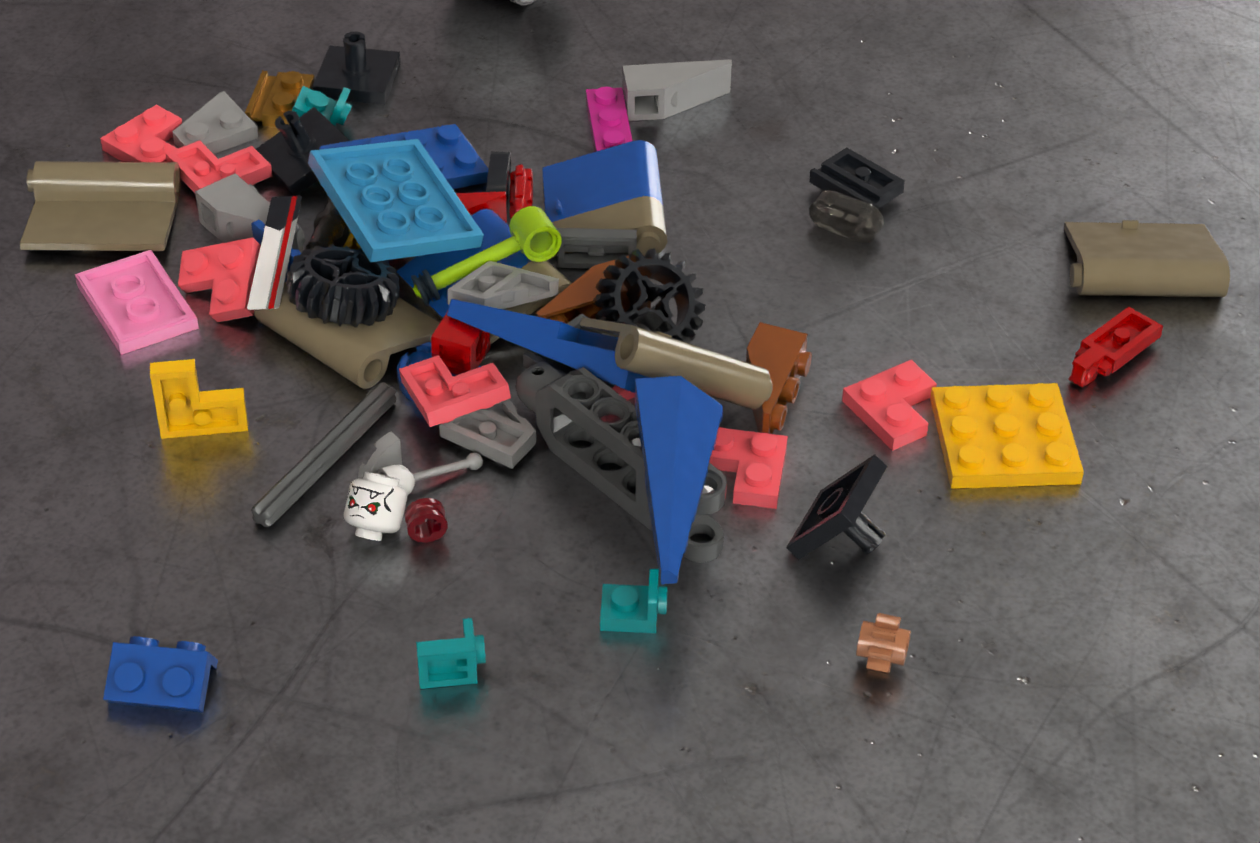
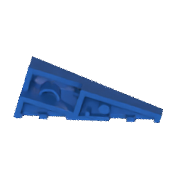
[447,299,650,393]
[635,376,723,584]

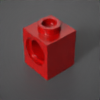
[431,311,490,375]

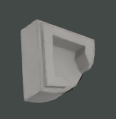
[358,431,402,478]

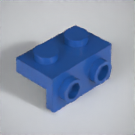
[103,636,218,713]

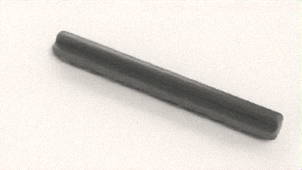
[251,382,397,527]

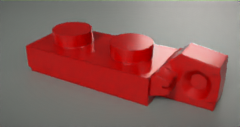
[1069,306,1163,388]

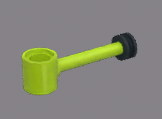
[411,206,562,306]

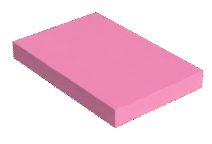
[75,250,199,355]

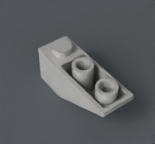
[622,59,732,121]
[195,173,305,253]

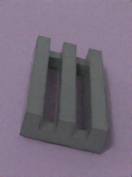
[556,228,637,269]

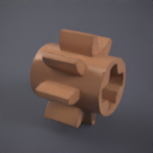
[856,613,911,674]

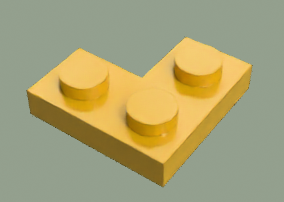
[150,359,248,439]

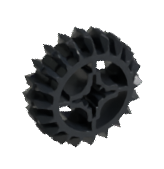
[286,244,400,327]
[593,248,706,343]

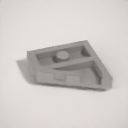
[172,91,258,154]
[447,260,559,309]
[439,399,536,469]

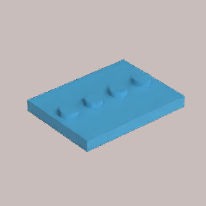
[308,139,484,262]

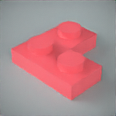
[100,105,183,162]
[166,140,272,193]
[178,237,261,322]
[399,355,511,427]
[842,360,937,451]
[709,427,788,509]

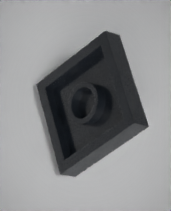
[313,32,401,105]
[256,107,350,196]
[786,454,888,560]

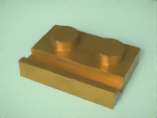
[245,70,315,127]

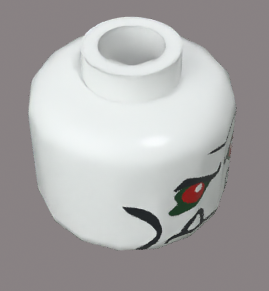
[343,472,407,541]

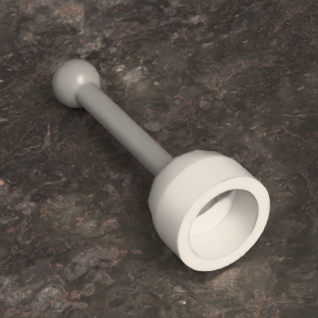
[378,453,483,496]

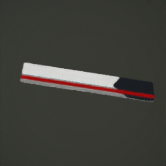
[247,196,302,310]

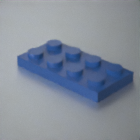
[319,124,489,189]

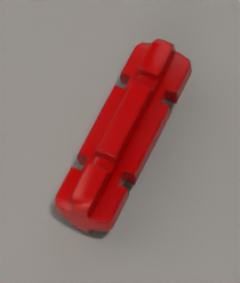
[509,164,533,219]

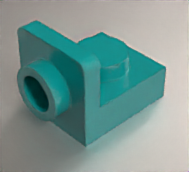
[292,86,352,126]
[600,569,668,633]
[416,618,486,689]

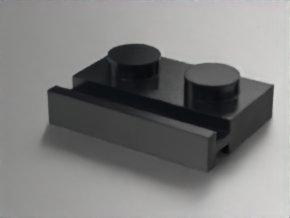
[809,147,905,216]

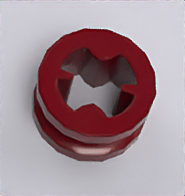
[404,498,448,543]

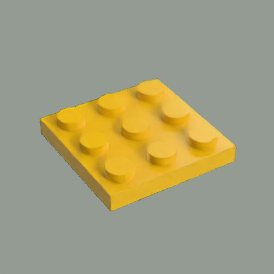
[930,383,1084,489]

